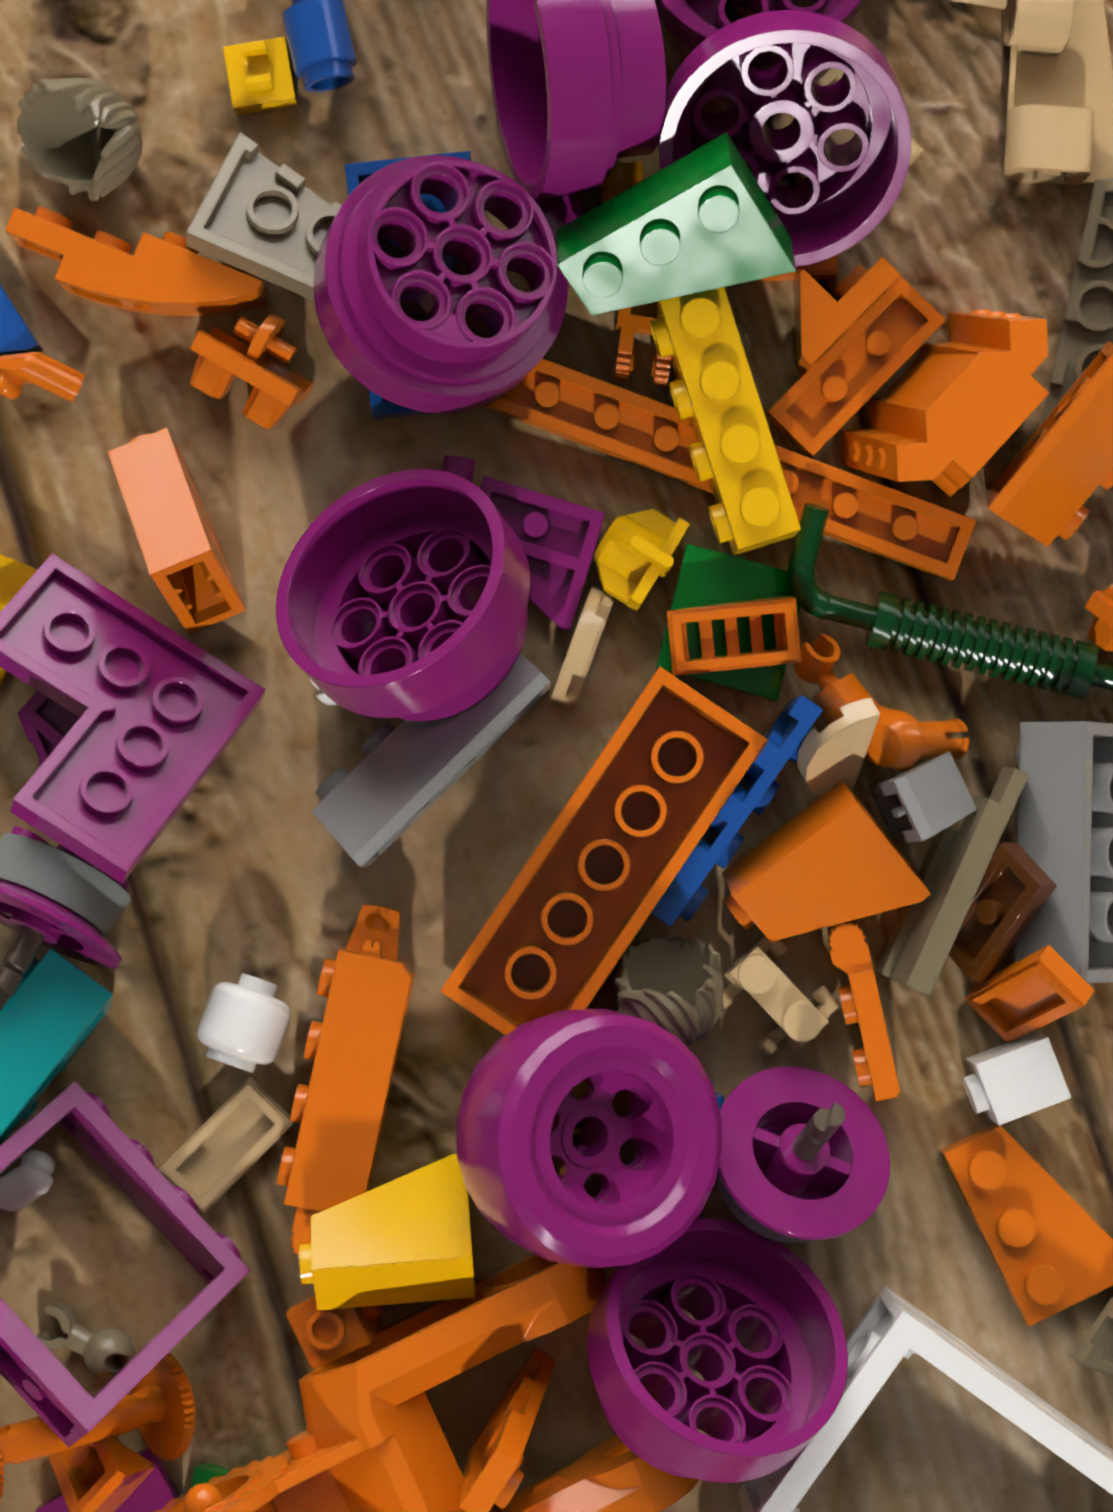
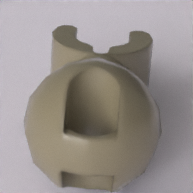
[36,1302,134,1380]

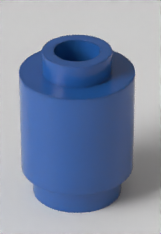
[282,0,357,92]

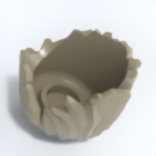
[17,77,143,201]
[614,936,723,1045]

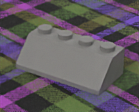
[312,653,550,867]
[1012,721,1113,983]

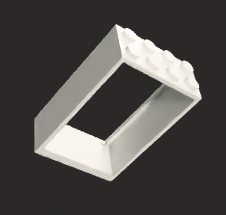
[737,1286,1113,1512]

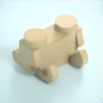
[721,934,841,1057]

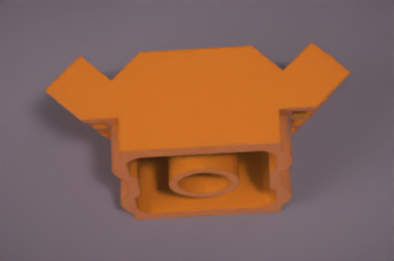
[841,309,1050,497]

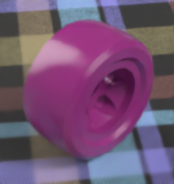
[456,1009,722,1268]

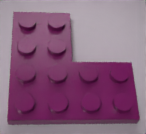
[0,553,266,884]

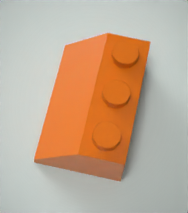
[986,341,1113,547]

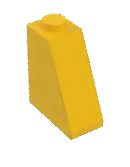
[299,1154,476,1311]

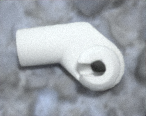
[0,1150,55,1211]

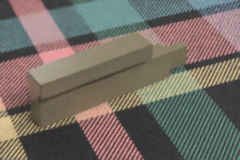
[874,766,1029,996]

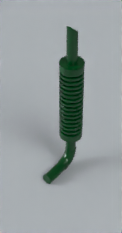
[787,503,1113,699]

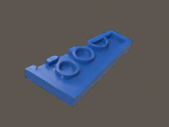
[651,695,823,926]

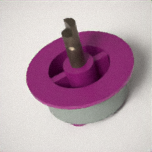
[0,826,131,1011]
[716,1066,890,1243]

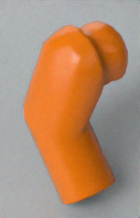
[0,352,85,402]

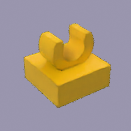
[223,36,298,116]

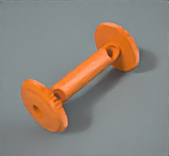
[0,1353,196,1502]

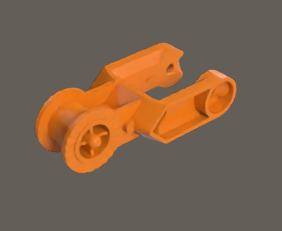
[151,1254,700,1512]

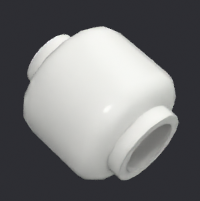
[197,973,291,1073]

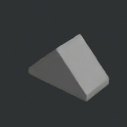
[868,751,977,844]

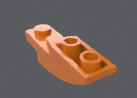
[5,207,269,316]

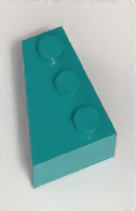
[0,948,113,1145]

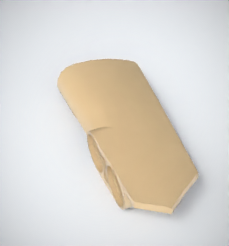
[1002,0,1113,185]

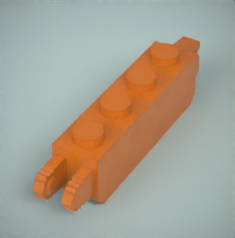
[277,904,415,1256]

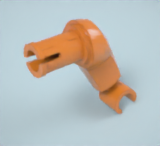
[794,634,969,771]

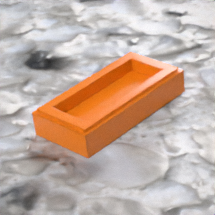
[965,944,1095,1043]

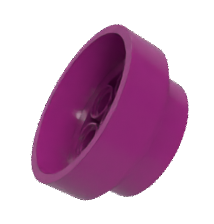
[486,0,666,199]
[313,155,568,414]
[276,469,530,721]
[587,1218,848,1483]

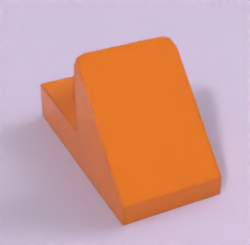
[793,257,901,376]
[48,1436,155,1512]

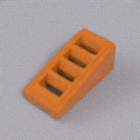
[666,596,801,676]

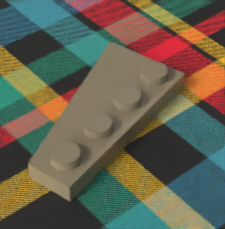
[186,132,427,321]
[1041,178,1113,424]

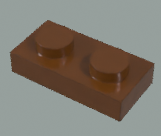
[949,842,1057,982]

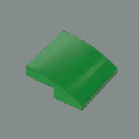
[655,544,800,701]

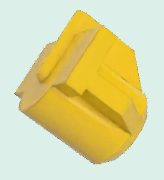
[594,509,690,612]

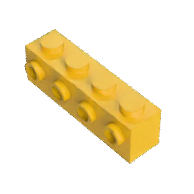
[649,287,801,556]

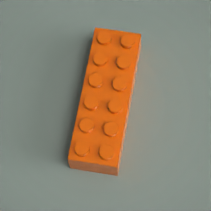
[440,667,768,1035]

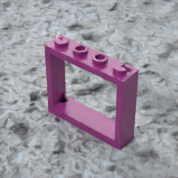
[0,1081,251,1448]

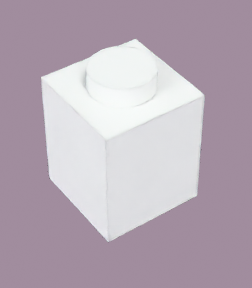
[962,1032,1071,1125]

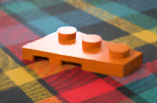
[940,1123,1113,1327]
[459,1347,556,1512]

